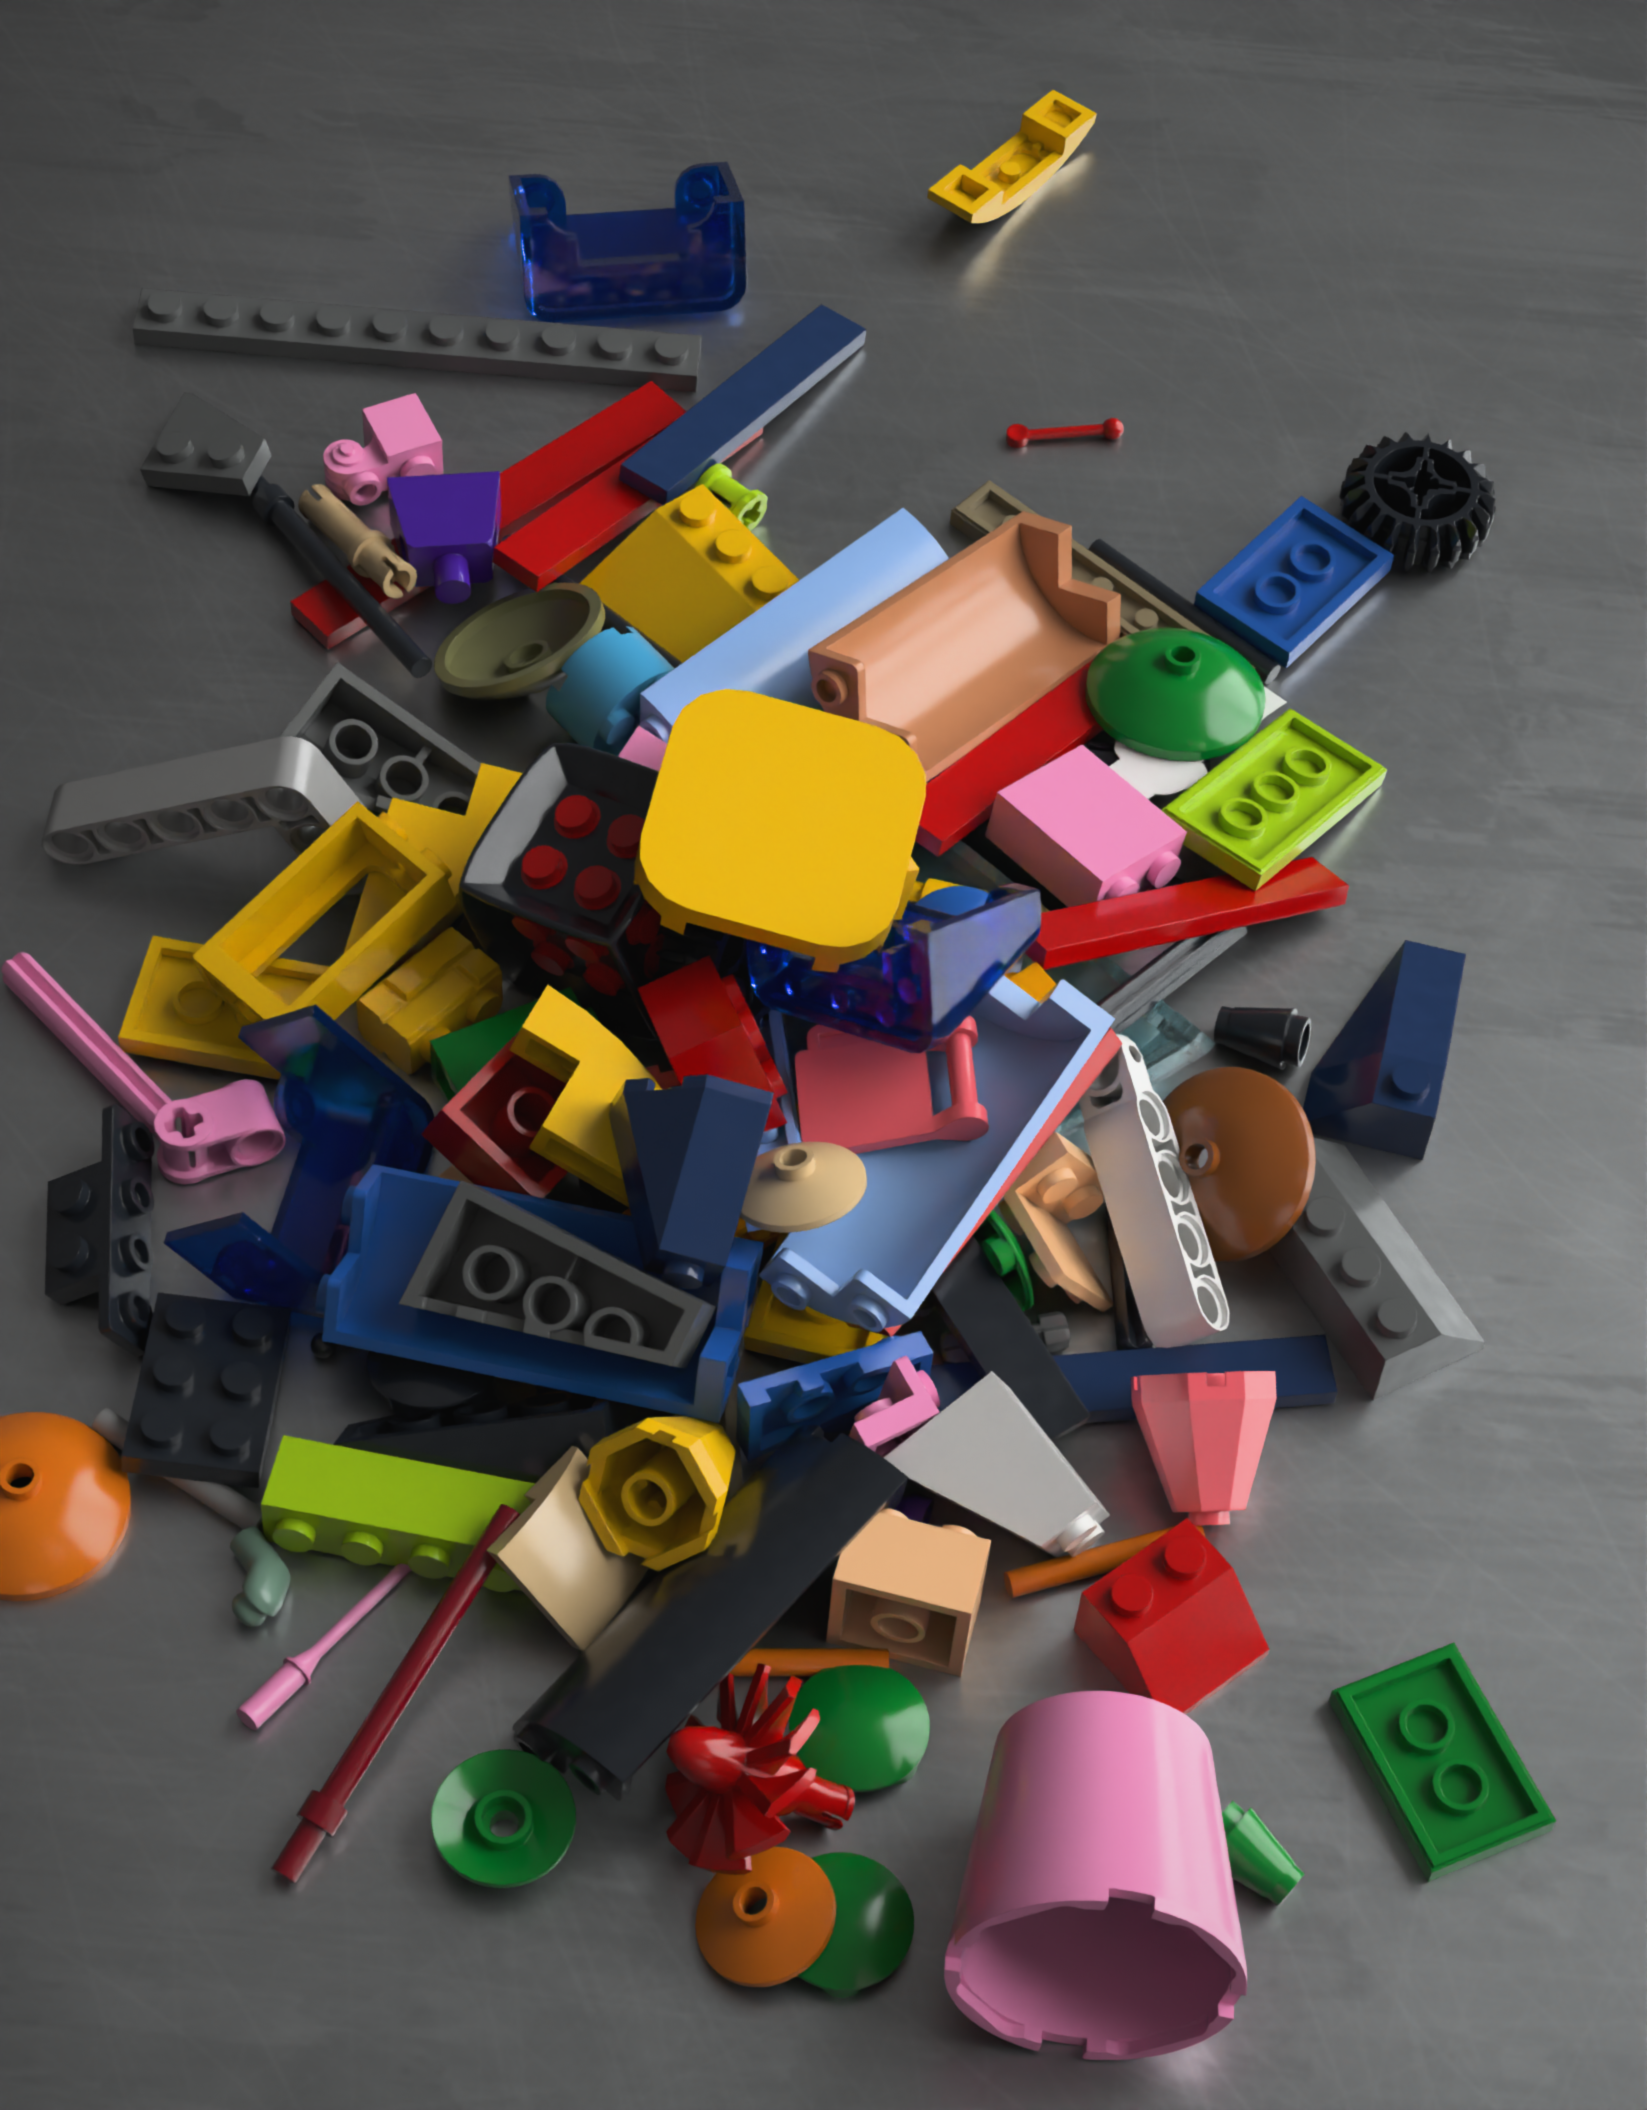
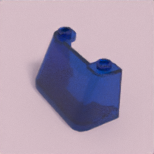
[508,162,747,323]
[746,883,1041,1053]

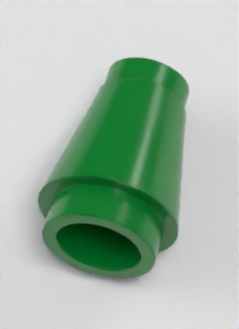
[1222,1800,1305,1906]

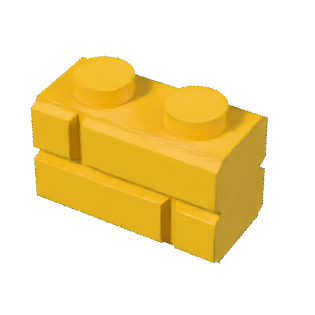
[356,927,503,1075]

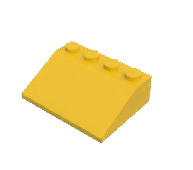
[579,484,799,663]

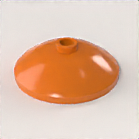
[0,1412,132,1601]

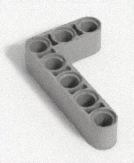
[42,736,368,895]

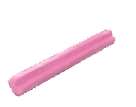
[1,952,176,1134]

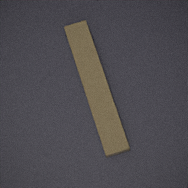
[950,480,1255,669]

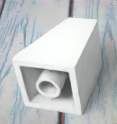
[884,1371,1110,1557]

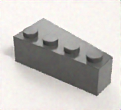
[399,1181,717,1368]

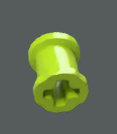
[694,463,768,531]

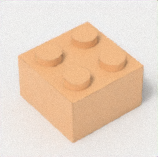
[826,1508,991,1677]

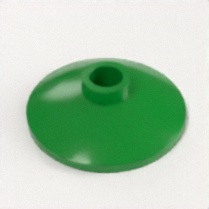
[431,1749,576,1888]

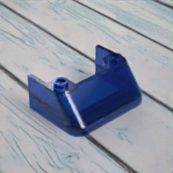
[163,1004,435,1319]

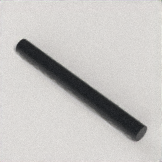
[1088,539,1281,685]

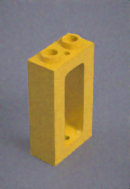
[192,801,457,1060]

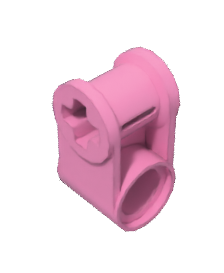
[154,1079,286,1185]

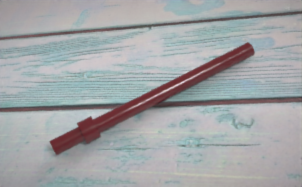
[271,1504,521,1884]

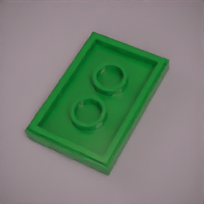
[1328,1642,1556,1882]

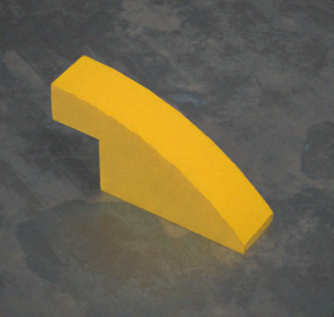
[343,763,523,976]
[509,985,662,1208]

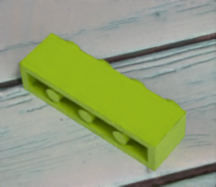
[261,1435,535,1592]

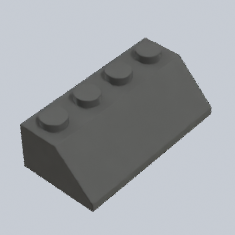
[1268,1137,1485,1401]

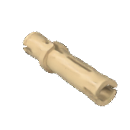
[298,484,417,598]

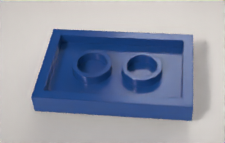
[1194,496,1394,668]

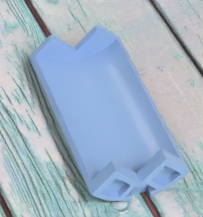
[639,508,949,743]
[758,962,1115,1332]

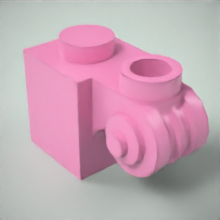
[323,393,443,506]

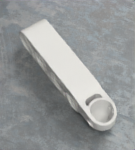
[1078,1034,1230,1348]

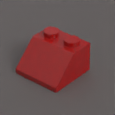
[1073,1518,1270,1715]

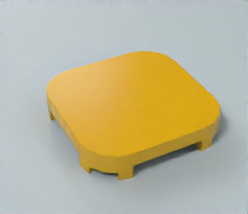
[634,689,926,973]

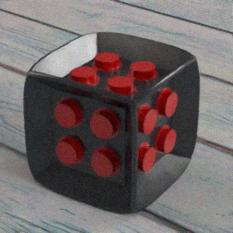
[459,743,665,1040]

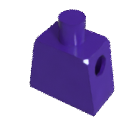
[387,471,501,604]

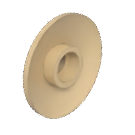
[740,1142,867,1233]

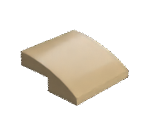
[487,1446,649,1651]

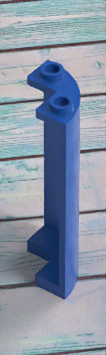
[315,1164,764,1423]

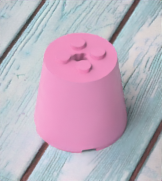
[944,1691,1247,2060]

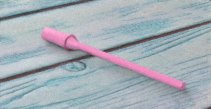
[236,1564,411,1731]

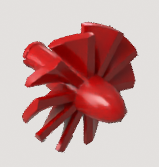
[665,1663,855,1875]

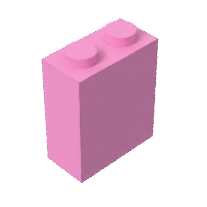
[985,745,1187,907]

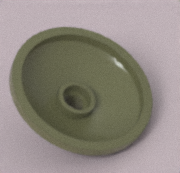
[434,583,605,700]

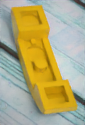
[927,90,1097,224]

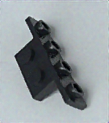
[45,1104,155,1357]

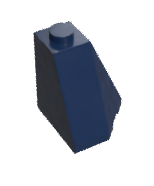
[609,1074,774,1289]

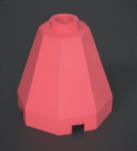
[1130,1371,1277,1526]

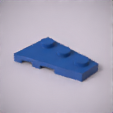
[736,1331,933,1462]

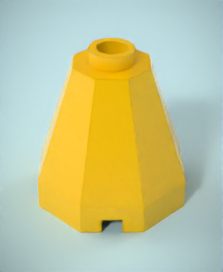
[578,1416,736,1571]

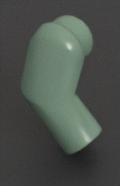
[230,1526,291,1627]

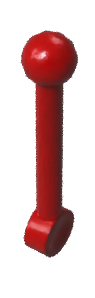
[1006,418,1124,448]

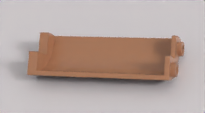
[808,511,1121,782]

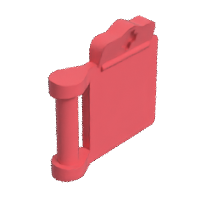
[794,1010,989,1154]

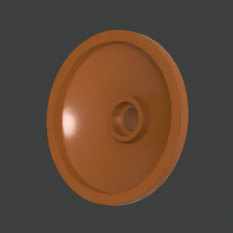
[1162,1067,1316,1263]

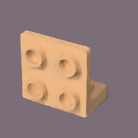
[998,1132,1113,1312]

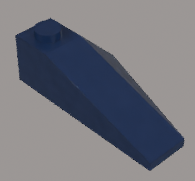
[1303,940,1466,1160]

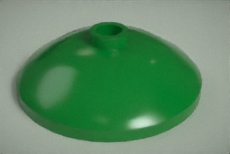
[1085,628,1266,761]

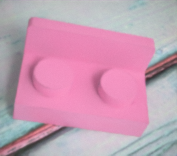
[849,1355,940,1458]

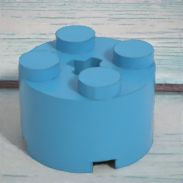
[546,626,675,756]

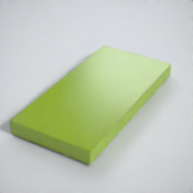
[1161,708,1387,891]

